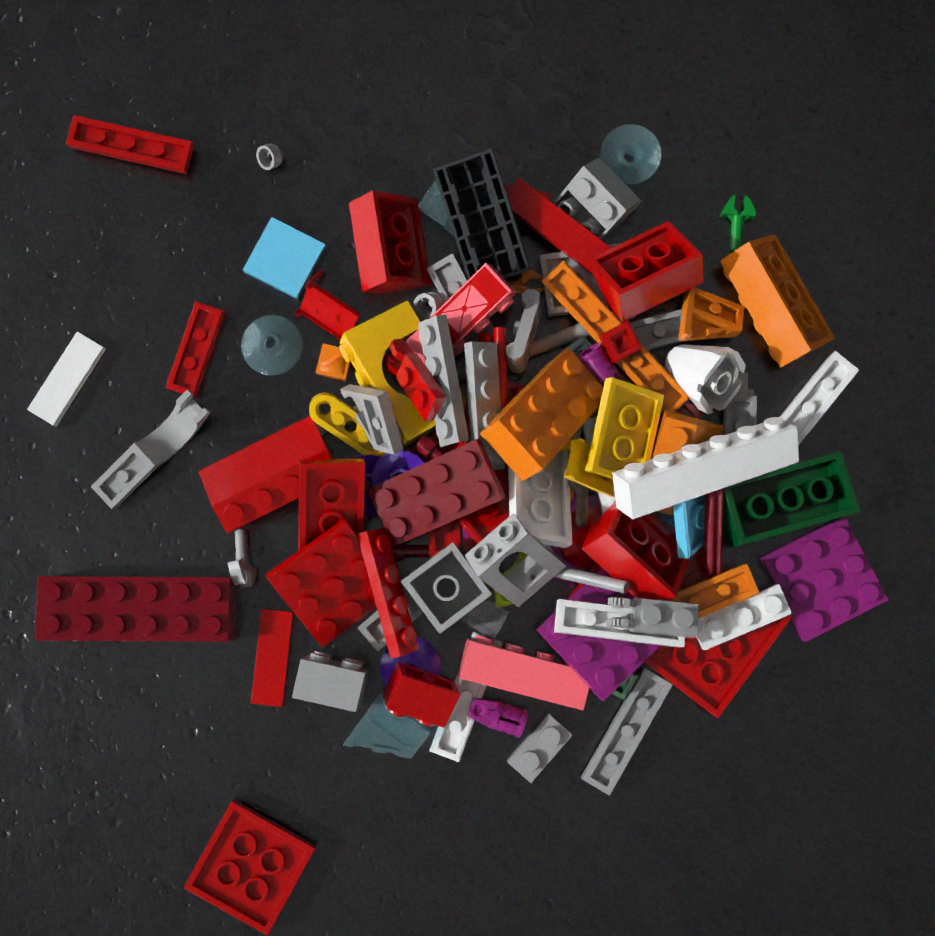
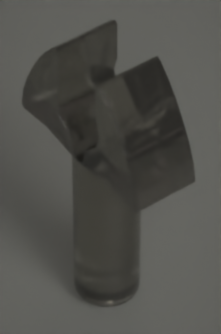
[568,480,596,527]

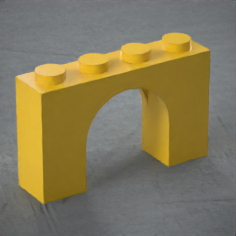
[339,300,467,448]

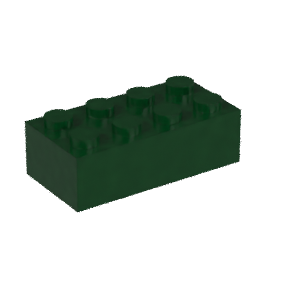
[723,451,860,548]

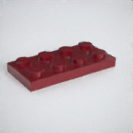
[367,438,506,547]

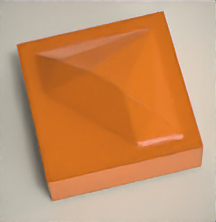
[315,343,351,381]

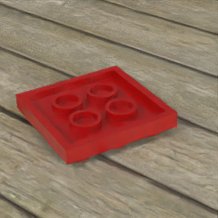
[266,518,377,647]
[184,799,316,936]

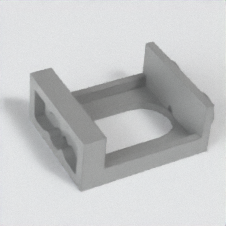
[465,513,566,607]

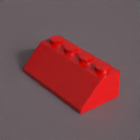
[199,416,334,533]

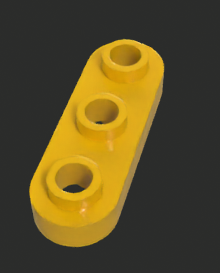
[309,392,386,457]

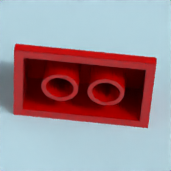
[349,191,432,294]
[588,221,703,322]
[581,500,690,601]

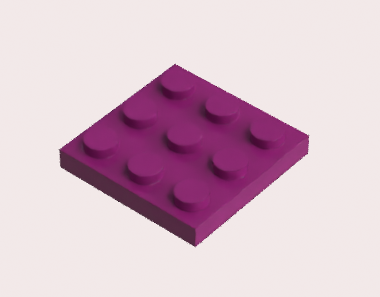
[760,516,888,642]
[536,567,660,701]

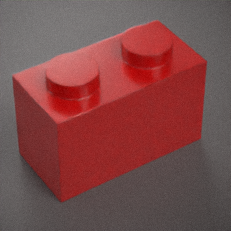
[382,662,460,728]

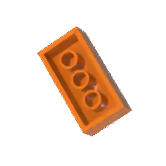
[480,348,604,481]

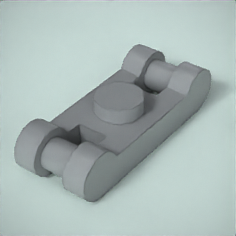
[506,289,542,373]

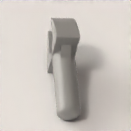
[228,529,257,589]

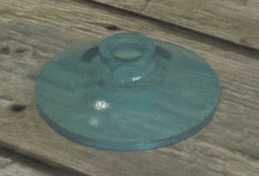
[600,124,661,184]
[241,315,303,376]

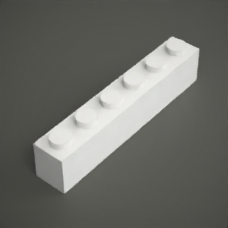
[612,417,799,519]

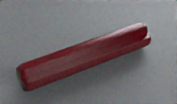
[703,488,724,576]

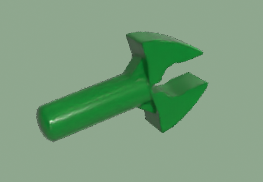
[720,195,756,252]

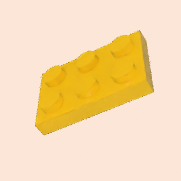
[585,377,664,479]

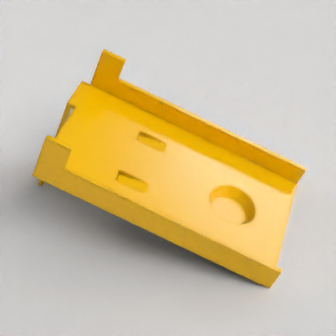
[559,438,615,497]

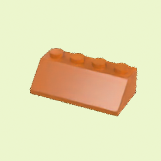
[720,234,835,368]

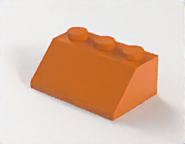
[650,409,725,515]

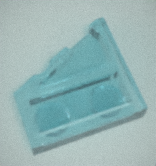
[343,693,431,759]

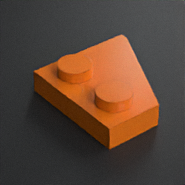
[678,287,745,341]

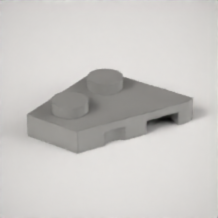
[340,384,404,455]

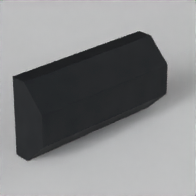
[433,148,531,280]

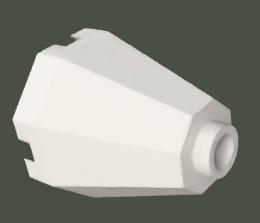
[664,344,746,414]

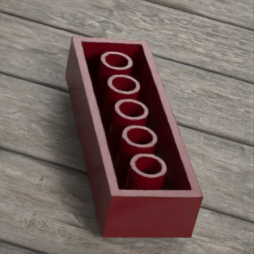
[35,576,237,642]

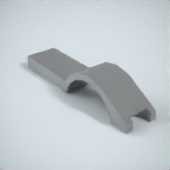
[91,389,211,509]

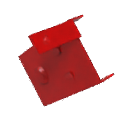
[294,268,360,340]

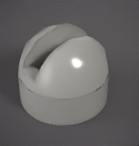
[256,144,283,170]

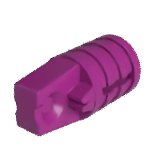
[577,342,621,387]
[468,697,528,738]

